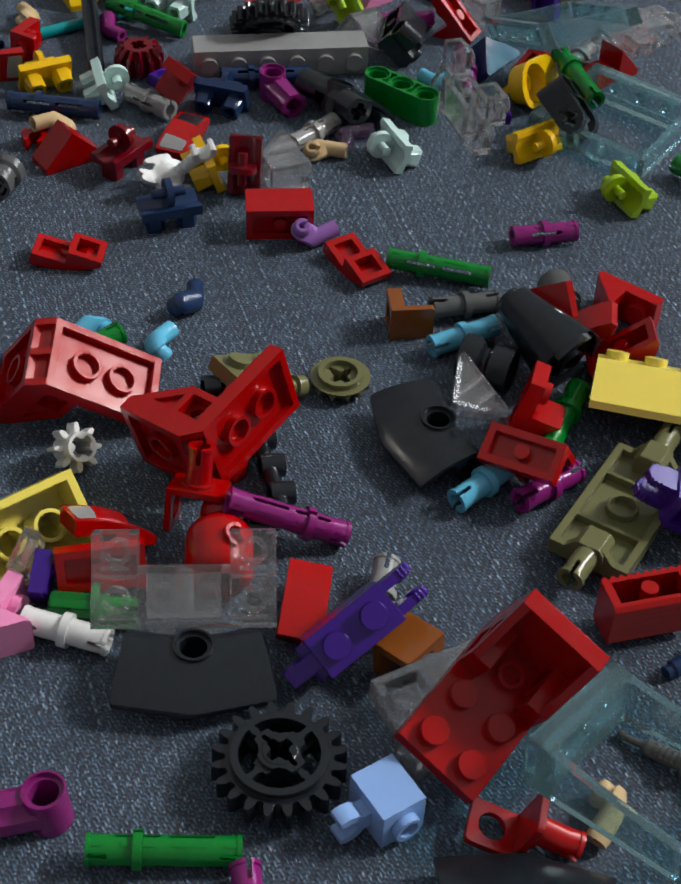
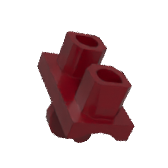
[90,123,153,182]
[227,133,264,194]

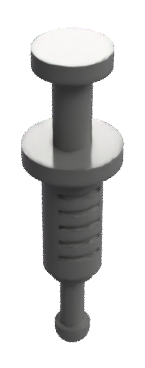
[616,730,681,780]

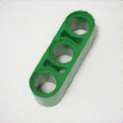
[364,66,439,127]

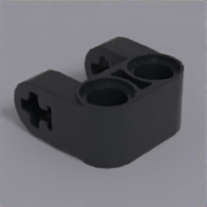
[536,74,599,139]

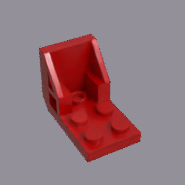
[0,317,162,424]
[120,344,300,481]
[393,588,610,804]

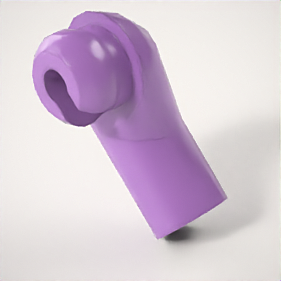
[291,218,340,247]

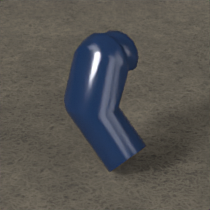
[166,278,204,317]

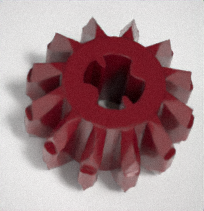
[114,36,164,80]

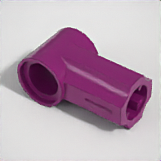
[259,63,306,118]
[0,770,74,838]

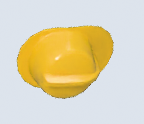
[502,54,558,109]

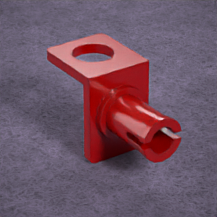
[163,440,231,532]
[463,788,587,863]

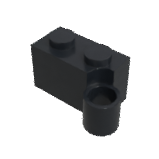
[377,1,427,68]

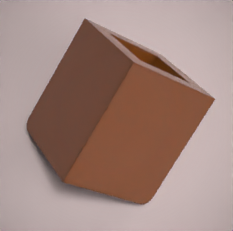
[385,288,435,339]
[373,612,445,676]

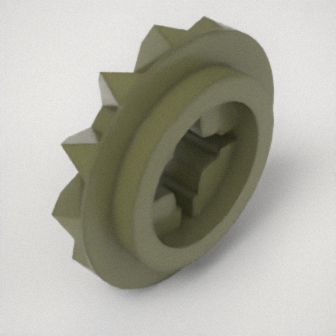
[310,356,371,402]

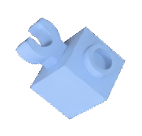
[330,753,426,848]

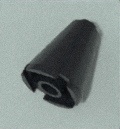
[498,287,600,389]

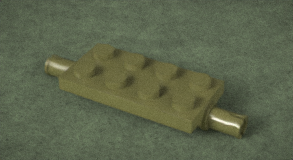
[547,422,681,591]

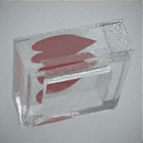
[5,526,45,582]

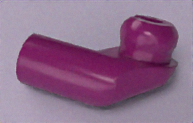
[99,11,127,42]

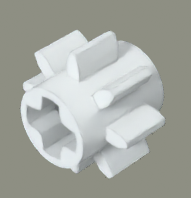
[47,422,102,473]

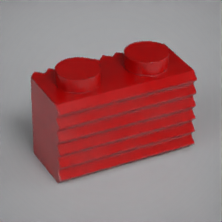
[593,564,681,644]

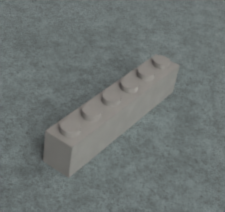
[192,30,369,79]

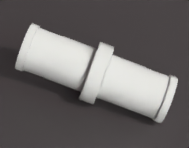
[20,604,115,657]

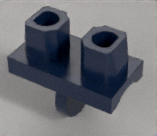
[193,70,251,120]
[135,177,203,234]

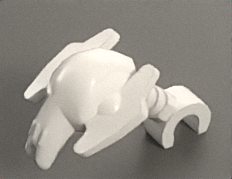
[138,138,217,189]

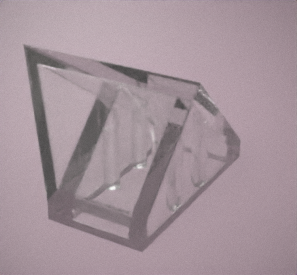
[335,6,384,52]
[450,351,512,424]

